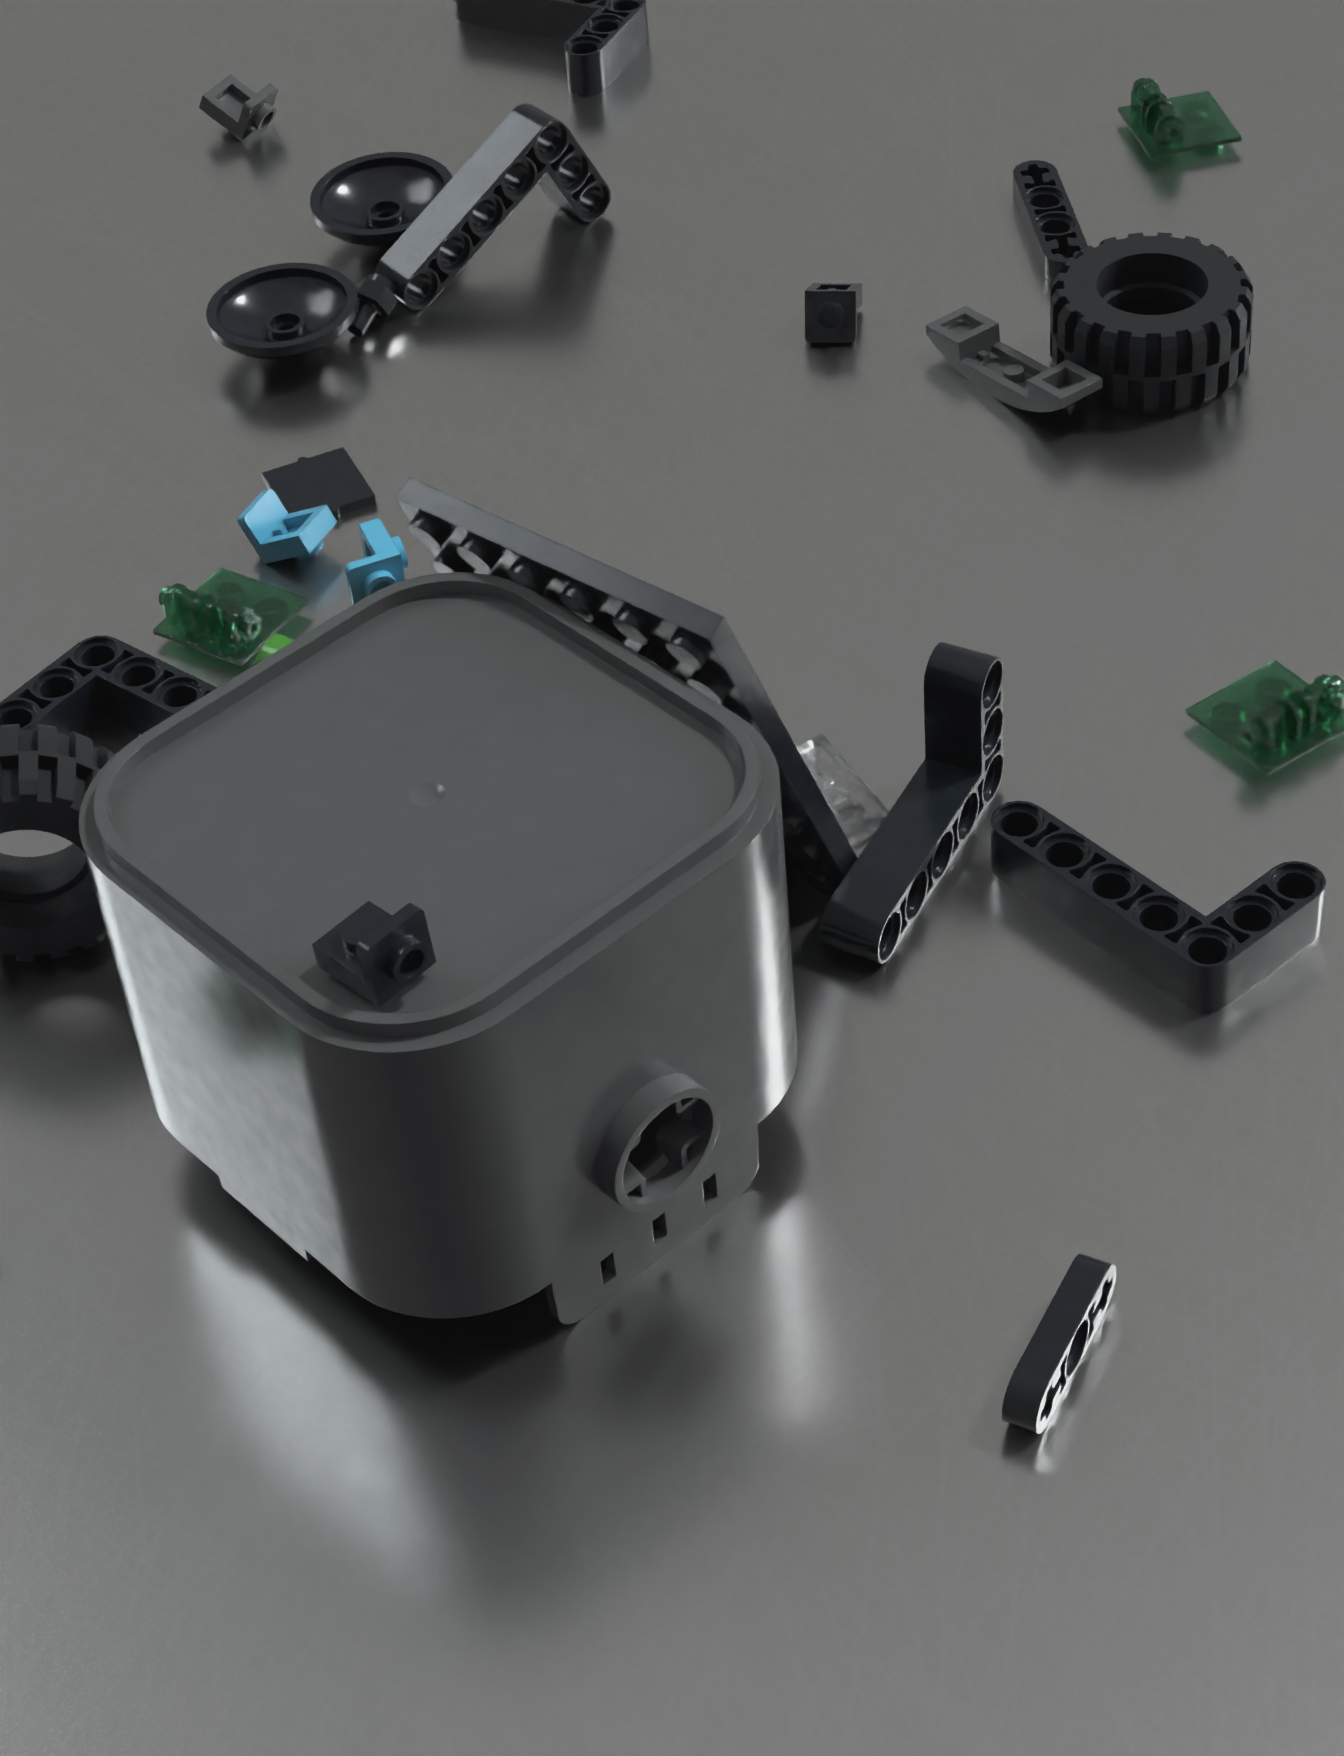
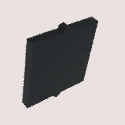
[262,447,377,520]

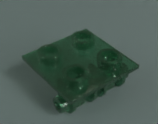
[1118,78,1242,159]
[153,567,309,666]
[1185,660,1344,775]

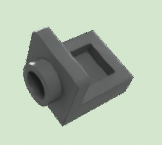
[199,74,278,141]

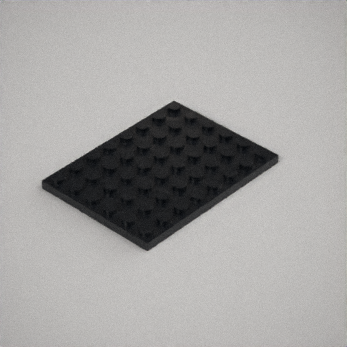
[394,477,858,895]

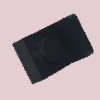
[805,283,862,343]
[312,901,436,1007]

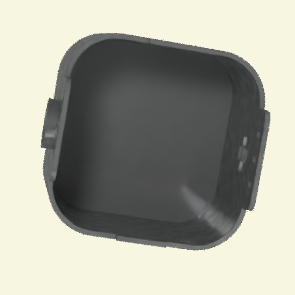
[79,572,798,1324]

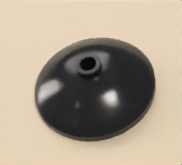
[310,152,452,246]
[206,263,359,359]

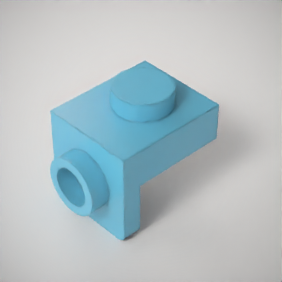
[237,489,337,564]
[345,518,408,605]

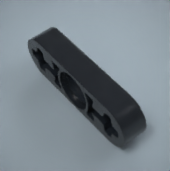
[1002,1253,1117,1434]

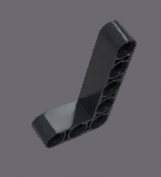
[453,0,649,96]
[375,103,611,310]
[0,635,217,736]
[820,642,1004,964]
[991,801,1326,1013]

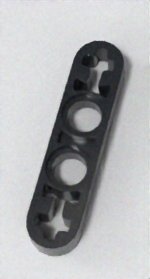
[1013,160,1088,282]

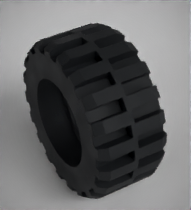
[1050,232,1254,413]
[0,724,115,961]

